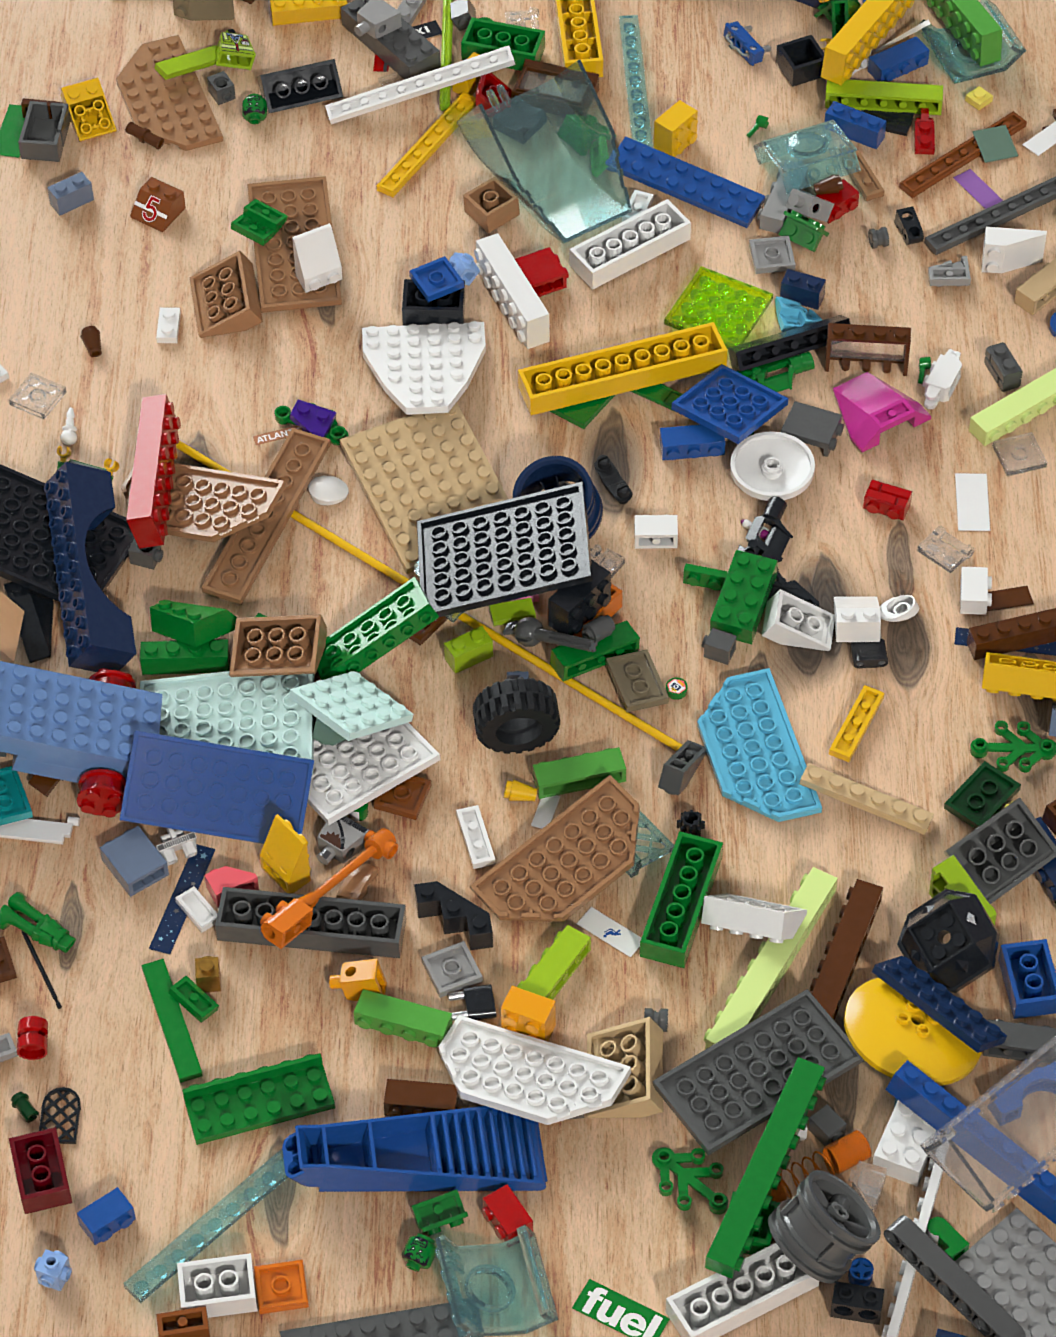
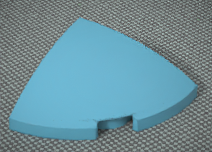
[775,296,822,332]

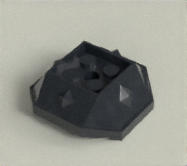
[897,889,1000,993]

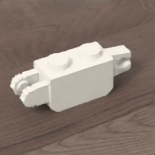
[922,349,962,410]

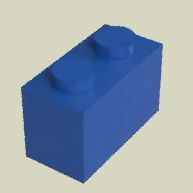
[77,1187,136,1245]

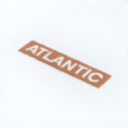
[253,425,302,445]

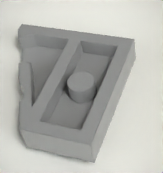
[928,256,971,287]

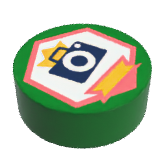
[666,678,688,700]

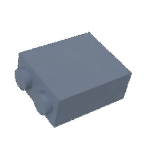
[99,826,169,897]

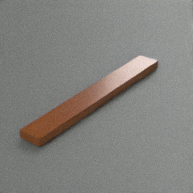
[899,111,1027,199]

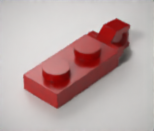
[914,108,935,155]

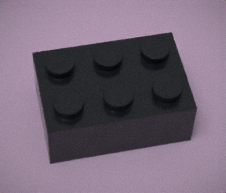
[402,279,466,326]
[548,559,612,635]

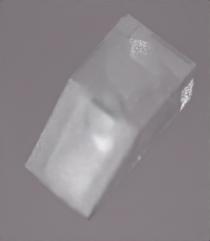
[848,1161,887,1215]

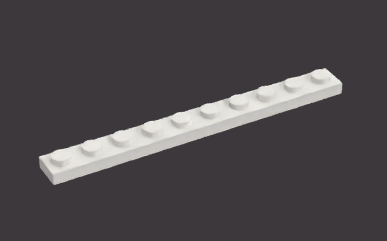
[325,46,515,125]
[882,1135,951,1337]

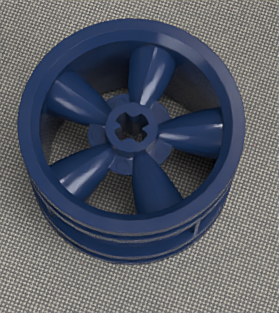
[513,456,603,539]

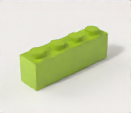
[517,925,591,1000]

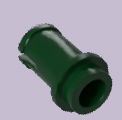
[11,1092,39,1123]

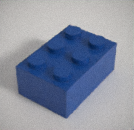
[998,939,1056,1019]

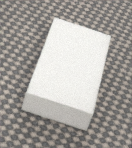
[175,886,217,933]

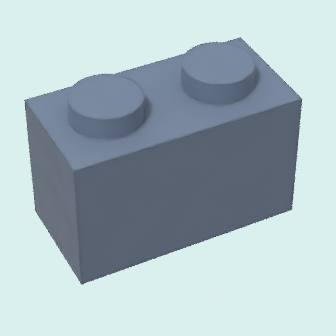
[47,172,94,216]

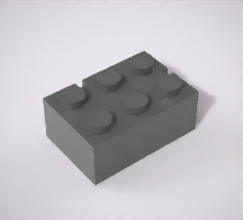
[18,101,71,162]

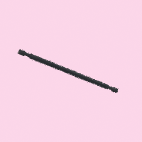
[21,930,62,1009]

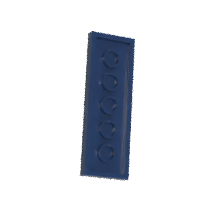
[872,956,1007,1053]

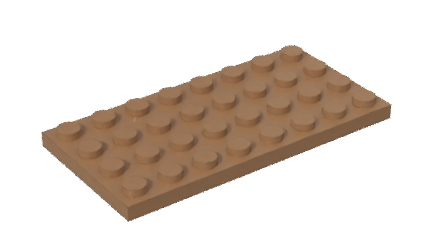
[247,176,342,313]

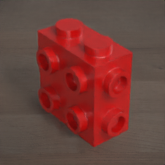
[515,247,569,297]

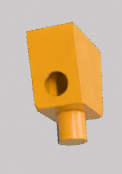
[329,959,387,1001]

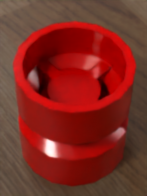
[17,1016,48,1060]

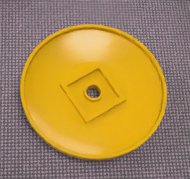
[844,978,982,1086]

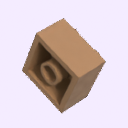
[463,176,520,233]

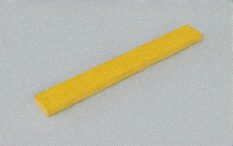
[376,92,476,198]

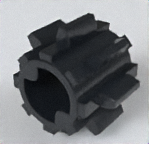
[677,810,705,836]

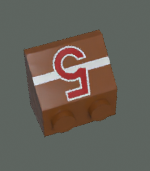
[130,177,186,232]

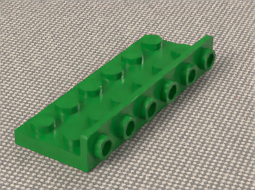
[317,576,439,680]
[182,1053,335,1145]

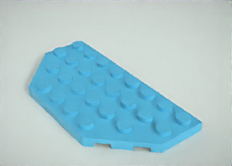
[697,668,822,822]

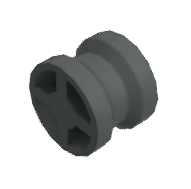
[868,227,889,249]

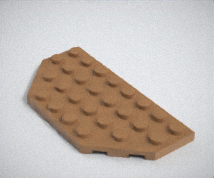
[116,35,223,151]
[121,463,287,543]
[470,775,640,922]

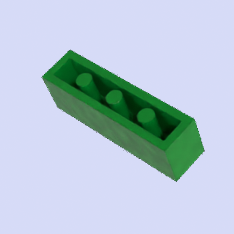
[550,620,640,682]
[140,639,230,675]

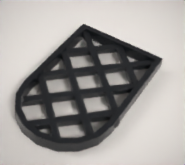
[39,1087,81,1144]

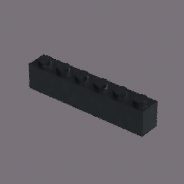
[728,315,850,372]

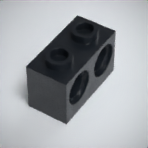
[830,1281,885,1325]

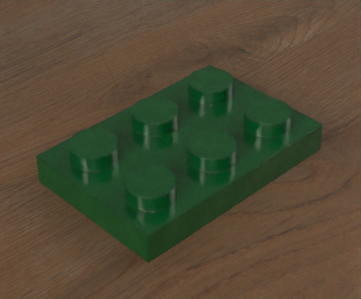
[944,761,1021,829]

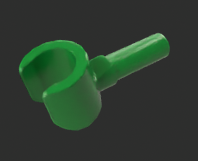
[747,115,769,138]
[918,357,931,384]

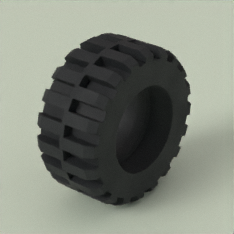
[473,677,560,754]

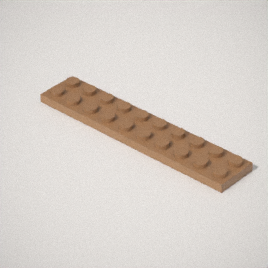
[202,428,331,605]

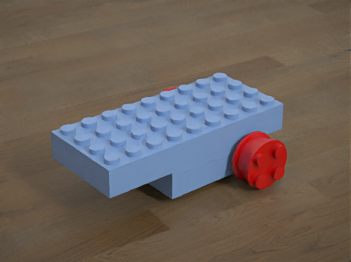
[0,661,162,818]

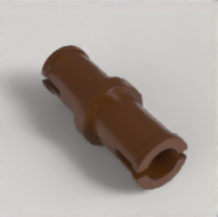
[125,122,164,150]

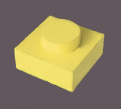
[965,86,993,110]

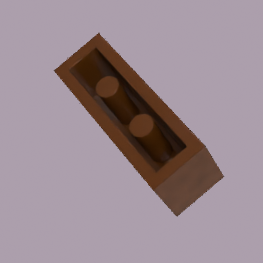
[383,1079,459,1117]

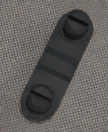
[594,455,633,504]

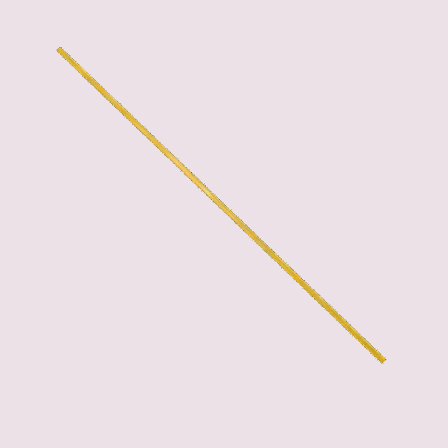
[176,440,682,751]

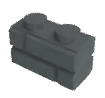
[984,342,1023,392]

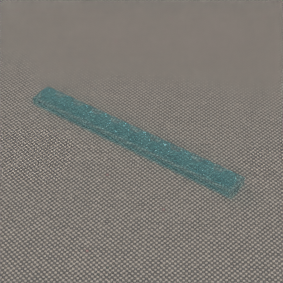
[619,15,653,148]
[123,1149,288,1303]

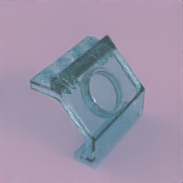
[918,0,1027,84]
[753,120,861,194]
[435,1225,559,1337]

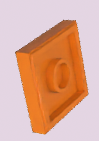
[254,1259,309,1314]

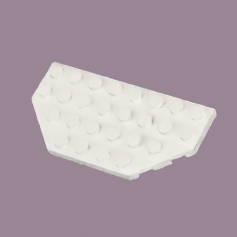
[438,1015,631,1125]

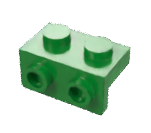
[410,1189,468,1236]

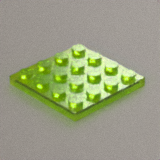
[664,266,773,349]

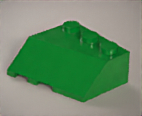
[150,600,237,647]

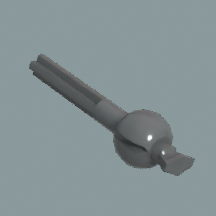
[503,617,598,653]

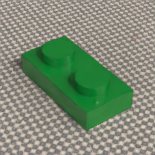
[683,563,728,591]
[168,976,219,1023]

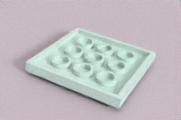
[288,671,414,741]

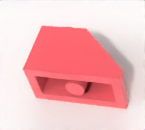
[204,866,259,907]

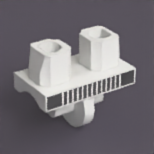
[156,828,197,866]

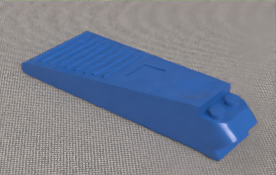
[282,1106,548,1192]

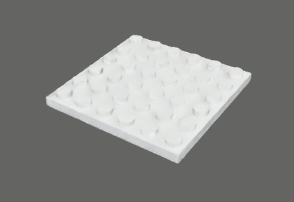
[307,716,440,825]

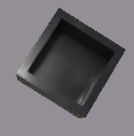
[776,35,824,87]

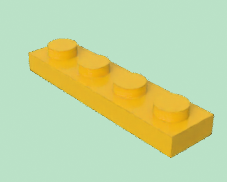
[829,685,885,762]

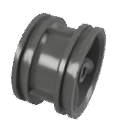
[768,1170,881,1284]

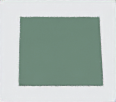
[972,125,1018,163]

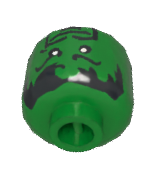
[242,94,267,124]
[402,1233,438,1272]

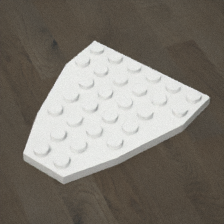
[362,321,486,415]

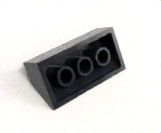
[257,59,343,114]

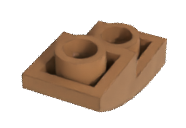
[336,863,378,900]

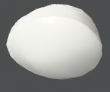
[308,475,349,505]
[880,595,919,622]

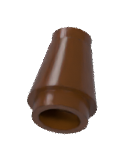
[813,174,844,195]
[80,326,102,357]

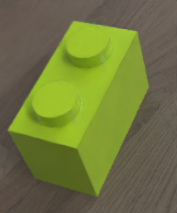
[444,626,493,674]

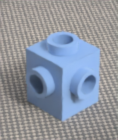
[449,252,480,286]
[34,1249,72,1291]

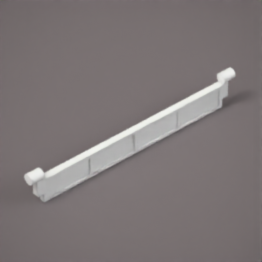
[0,816,80,845]

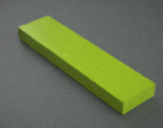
[154,45,217,80]

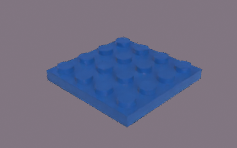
[671,364,789,444]

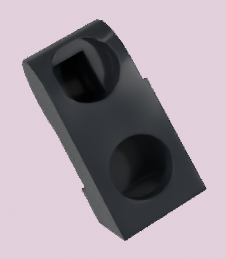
[894,206,924,245]

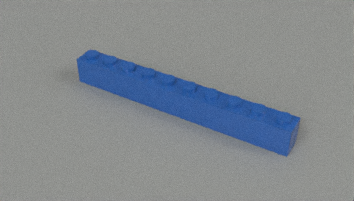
[885,1060,1056,1224]

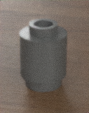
[582,615,615,642]

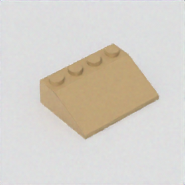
[587,1017,664,1118]

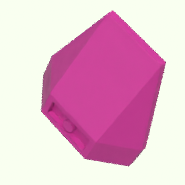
[833,372,931,452]

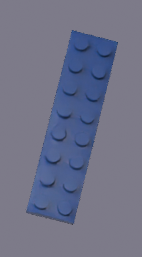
[608,136,765,228]

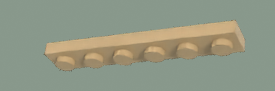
[799,763,934,835]

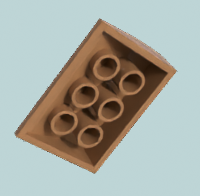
[189,251,263,338]
[229,614,327,677]

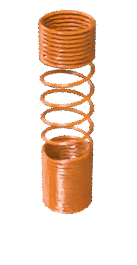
[770,1130,872,1203]

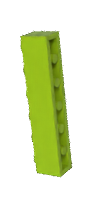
[825,80,943,115]

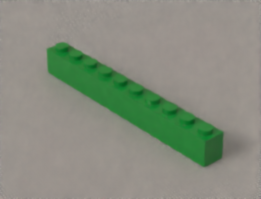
[705,1057,827,1279]

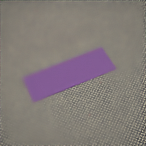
[953,169,1003,209]

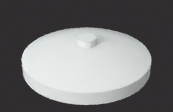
[730,431,815,501]

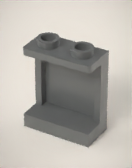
[781,401,844,457]

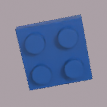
[409,256,464,302]

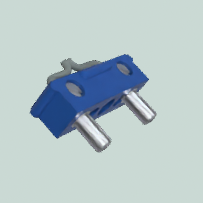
[723,21,771,66]

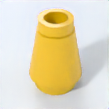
[503,779,537,802]

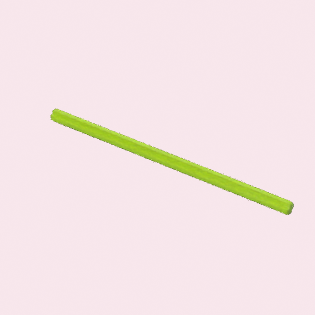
[440,0,454,111]

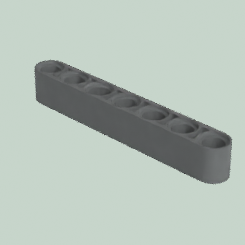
[884,1215,1026,1337]

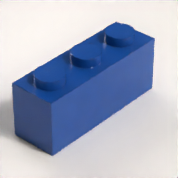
[868,36,930,82]
[824,101,886,150]
[659,425,725,460]

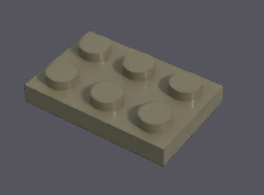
[606,650,669,712]

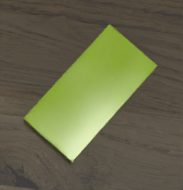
[489,598,536,626]

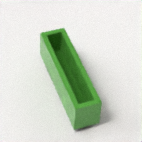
[533,747,626,799]
[354,989,452,1047]

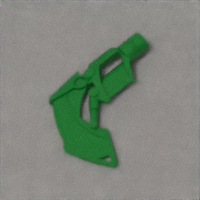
[736,351,815,437]

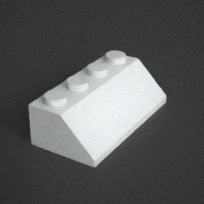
[701,893,807,943]

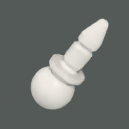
[60,407,77,446]

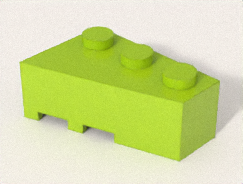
[929,854,997,925]

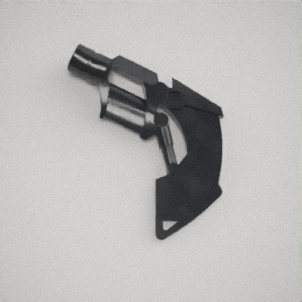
[738,496,819,607]

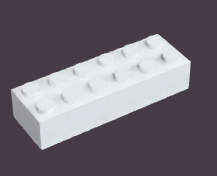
[569,199,691,290]
[474,233,550,349]
[666,1243,819,1337]

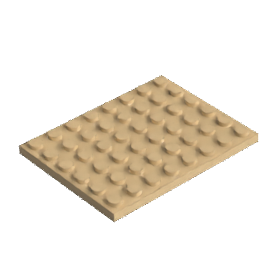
[340,402,508,574]

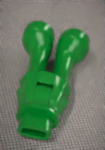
[0,892,76,953]

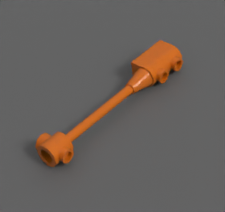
[260,828,398,949]

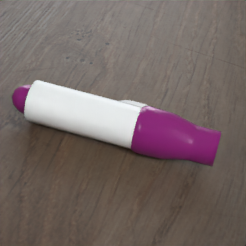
[741,519,770,540]

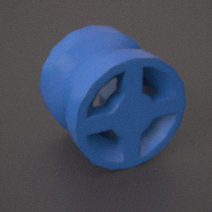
[848,1258,874,1286]

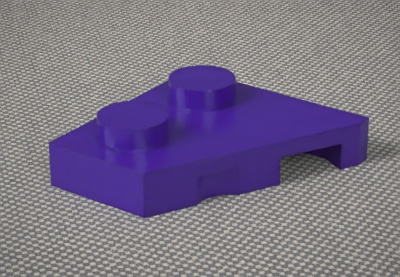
[290,399,336,438]

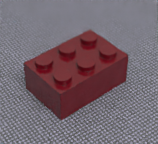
[8,1127,73,1214]

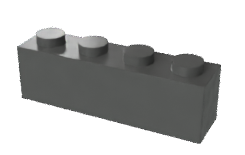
[983,1019,1056,1065]

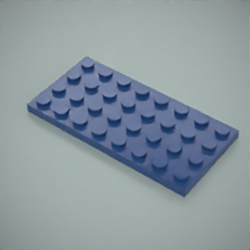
[120,730,314,844]

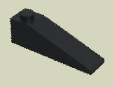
[4,582,54,663]

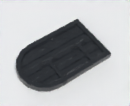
[863,110,915,136]

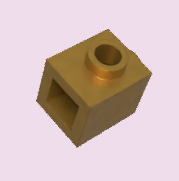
[195,956,221,992]

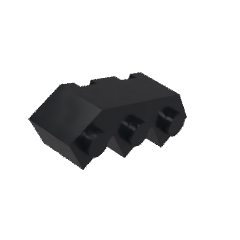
[414,881,493,950]

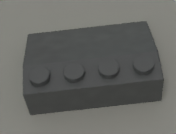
[944,798,1056,904]

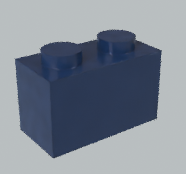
[780,269,826,310]

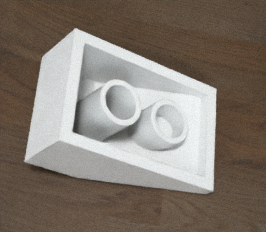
[292,223,342,293]
[982,227,1047,274]
[762,589,835,651]
[834,597,881,642]

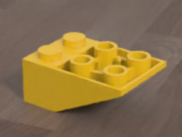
[60,77,117,142]
[260,814,311,894]

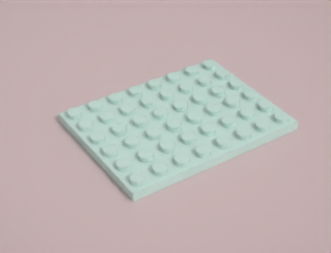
[140,671,314,775]

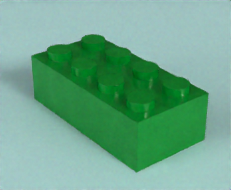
[461,17,545,73]
[710,550,778,645]

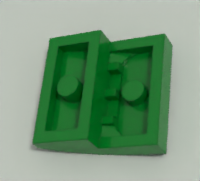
[231,199,288,246]

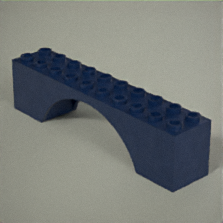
[44,462,136,672]

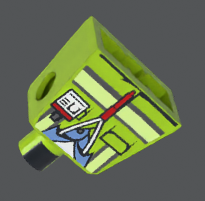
[216,29,256,70]

